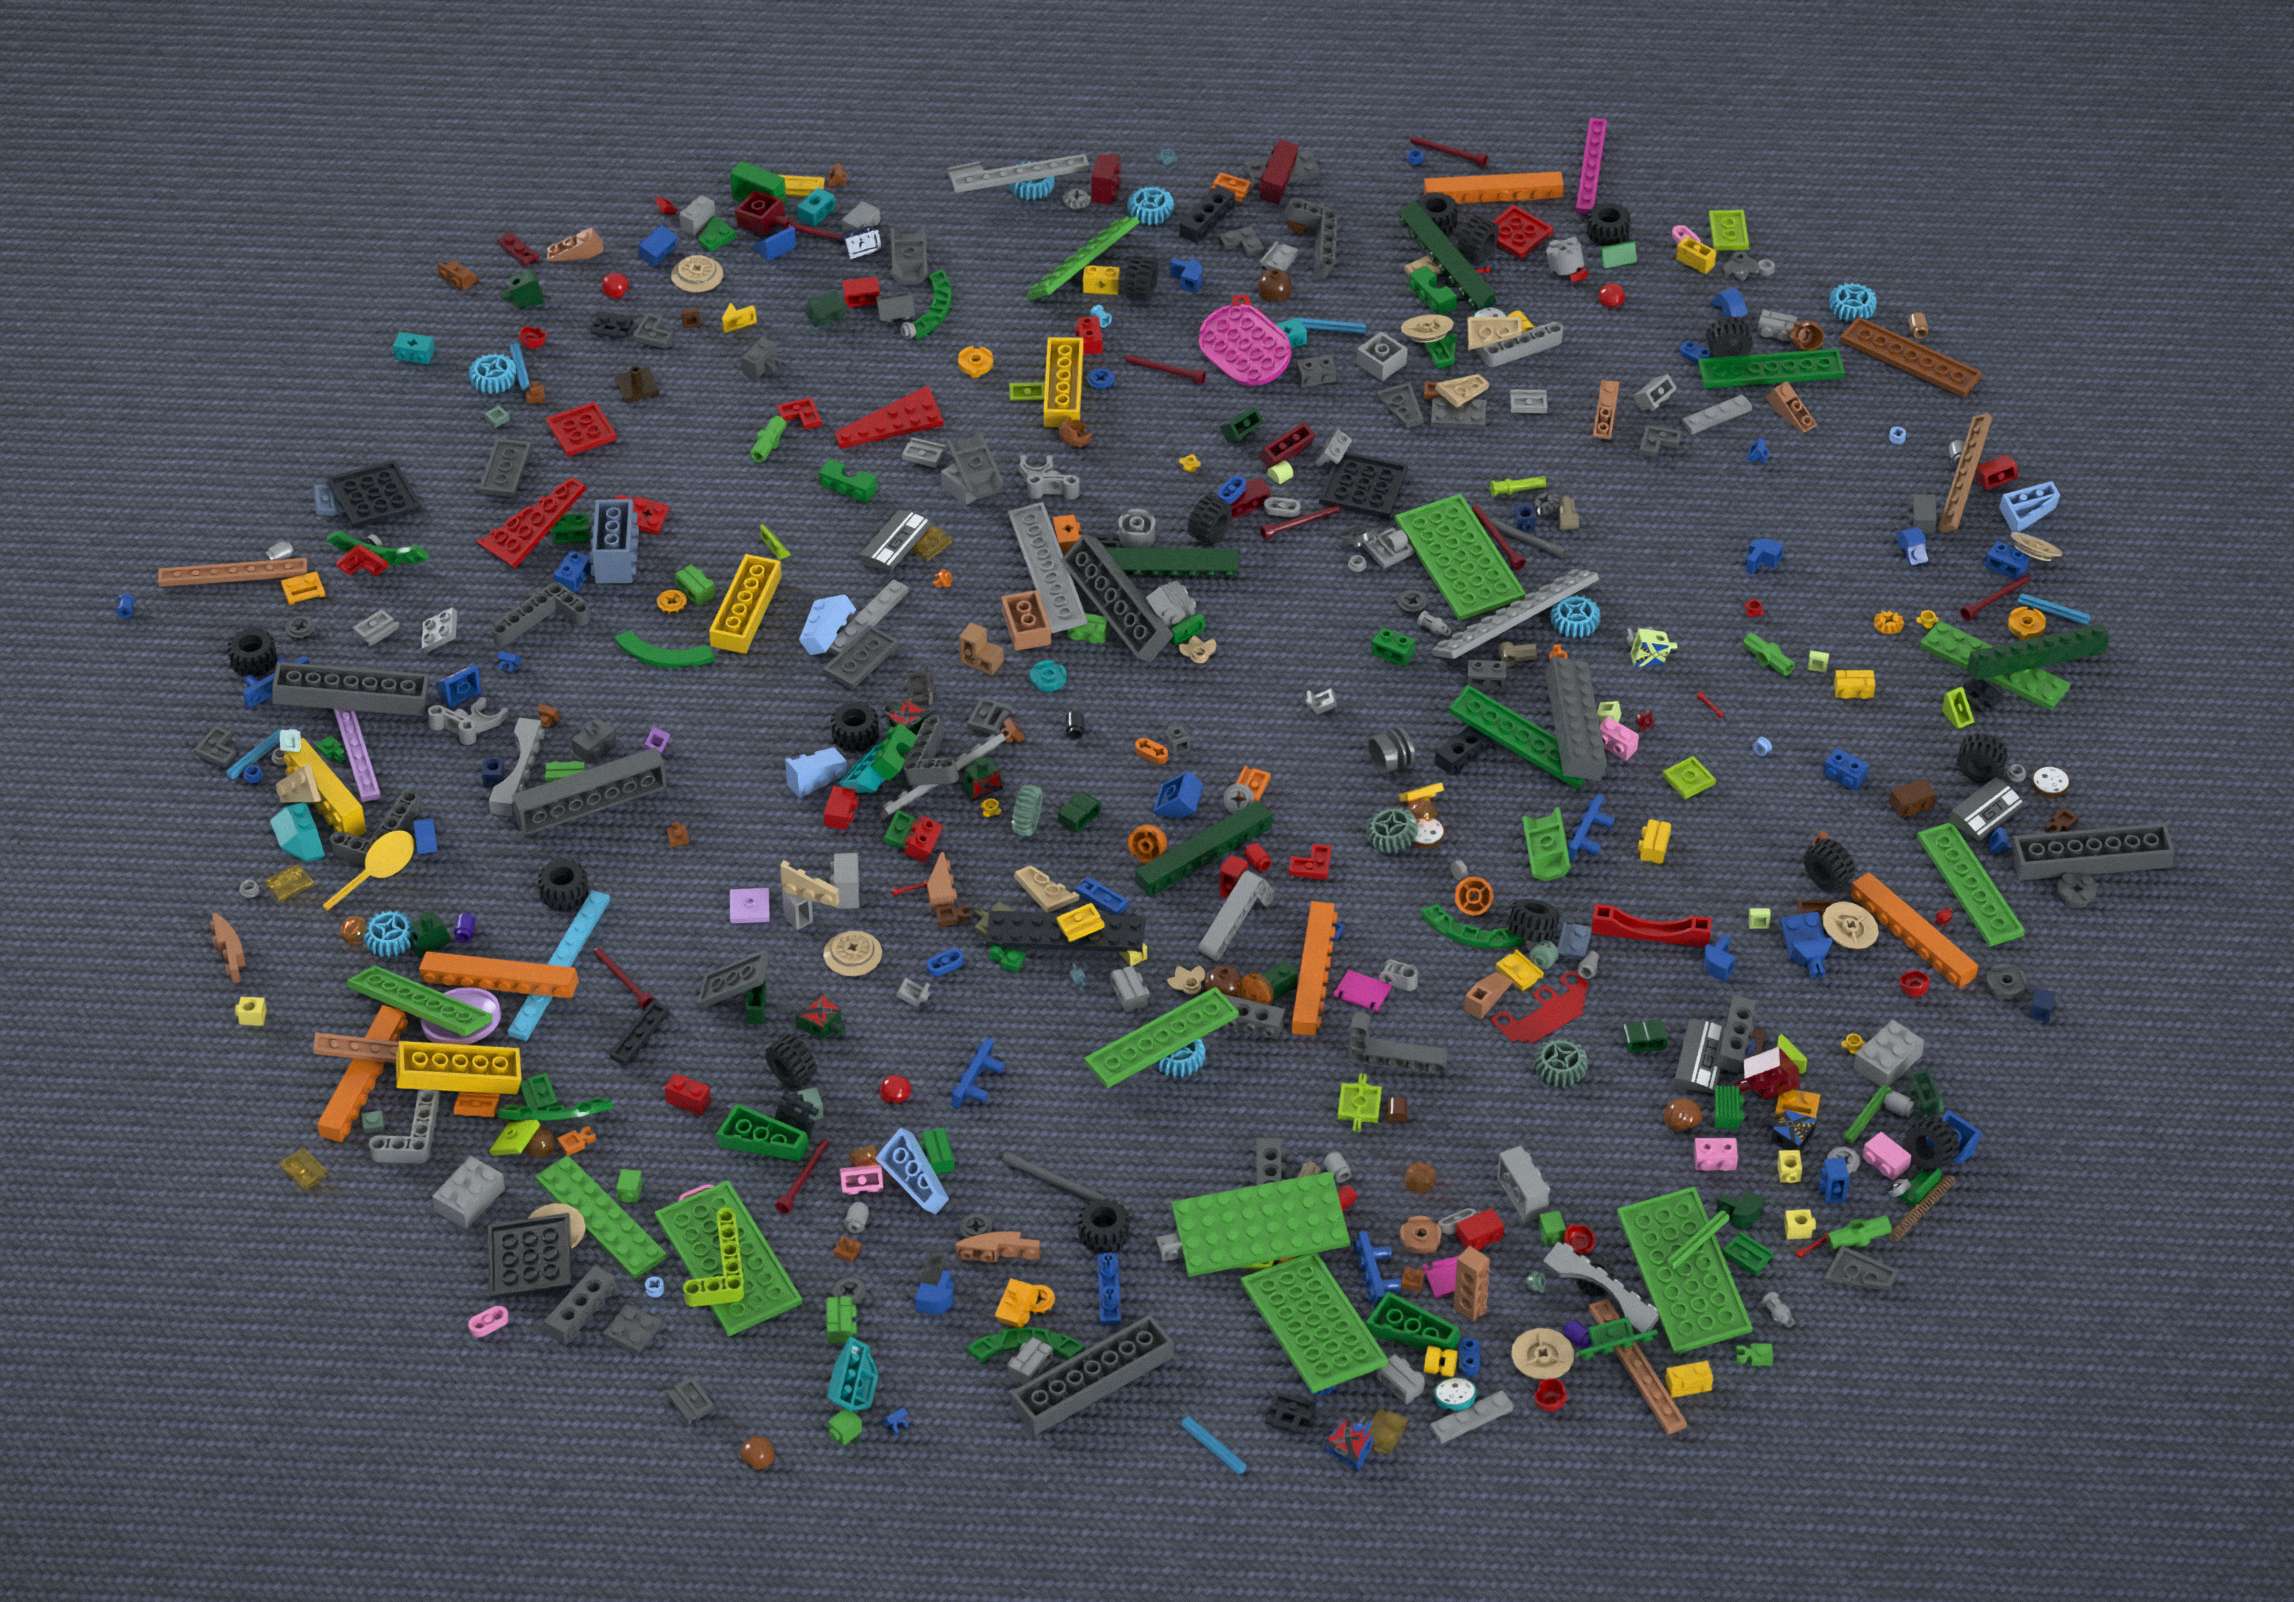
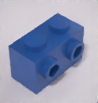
[638,225,678,267]
[1985,541,2030,580]
[553,551,592,593]
[1823,748,1869,791]
[1818,1158,1849,1204]

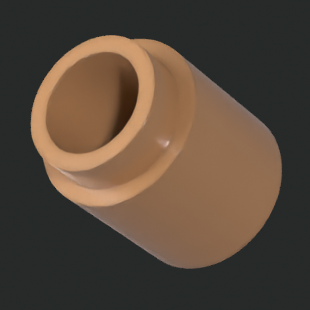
[1908,313,1929,339]

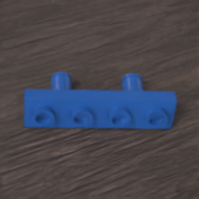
[242,656,310,709]
[1567,794,1615,861]
[950,1037,1005,1109]
[1353,1231,1401,1310]
[1097,1253,1121,1326]

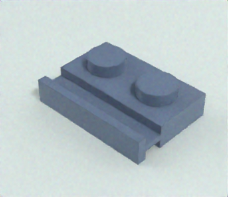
[313,484,344,517]
[1557,922,1592,961]

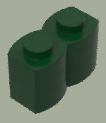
[1058,792,1101,833]
[745,980,767,1025]
[1622,1020,1668,1053]

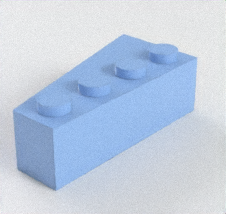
[875,1128,949,1214]

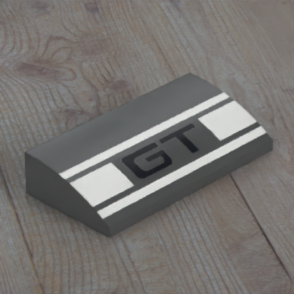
[859,510,932,570]
[1949,777,2024,841]
[1675,1018,1723,1093]

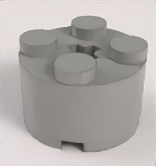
[1546,237,1584,275]
[1119,509,1155,548]

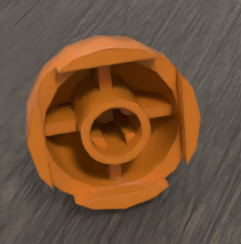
[1128,824,1167,864]
[1455,877,1494,916]

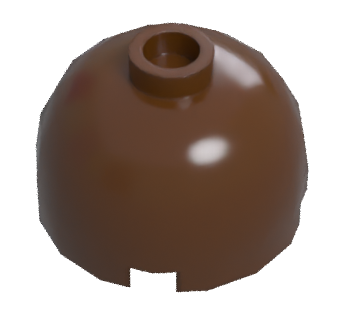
[1257,269,1292,302]
[1204,965,1244,998]

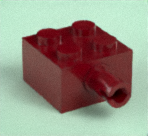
[1091,153,1122,205]
[734,190,791,235]
[1734,1047,1800,1100]

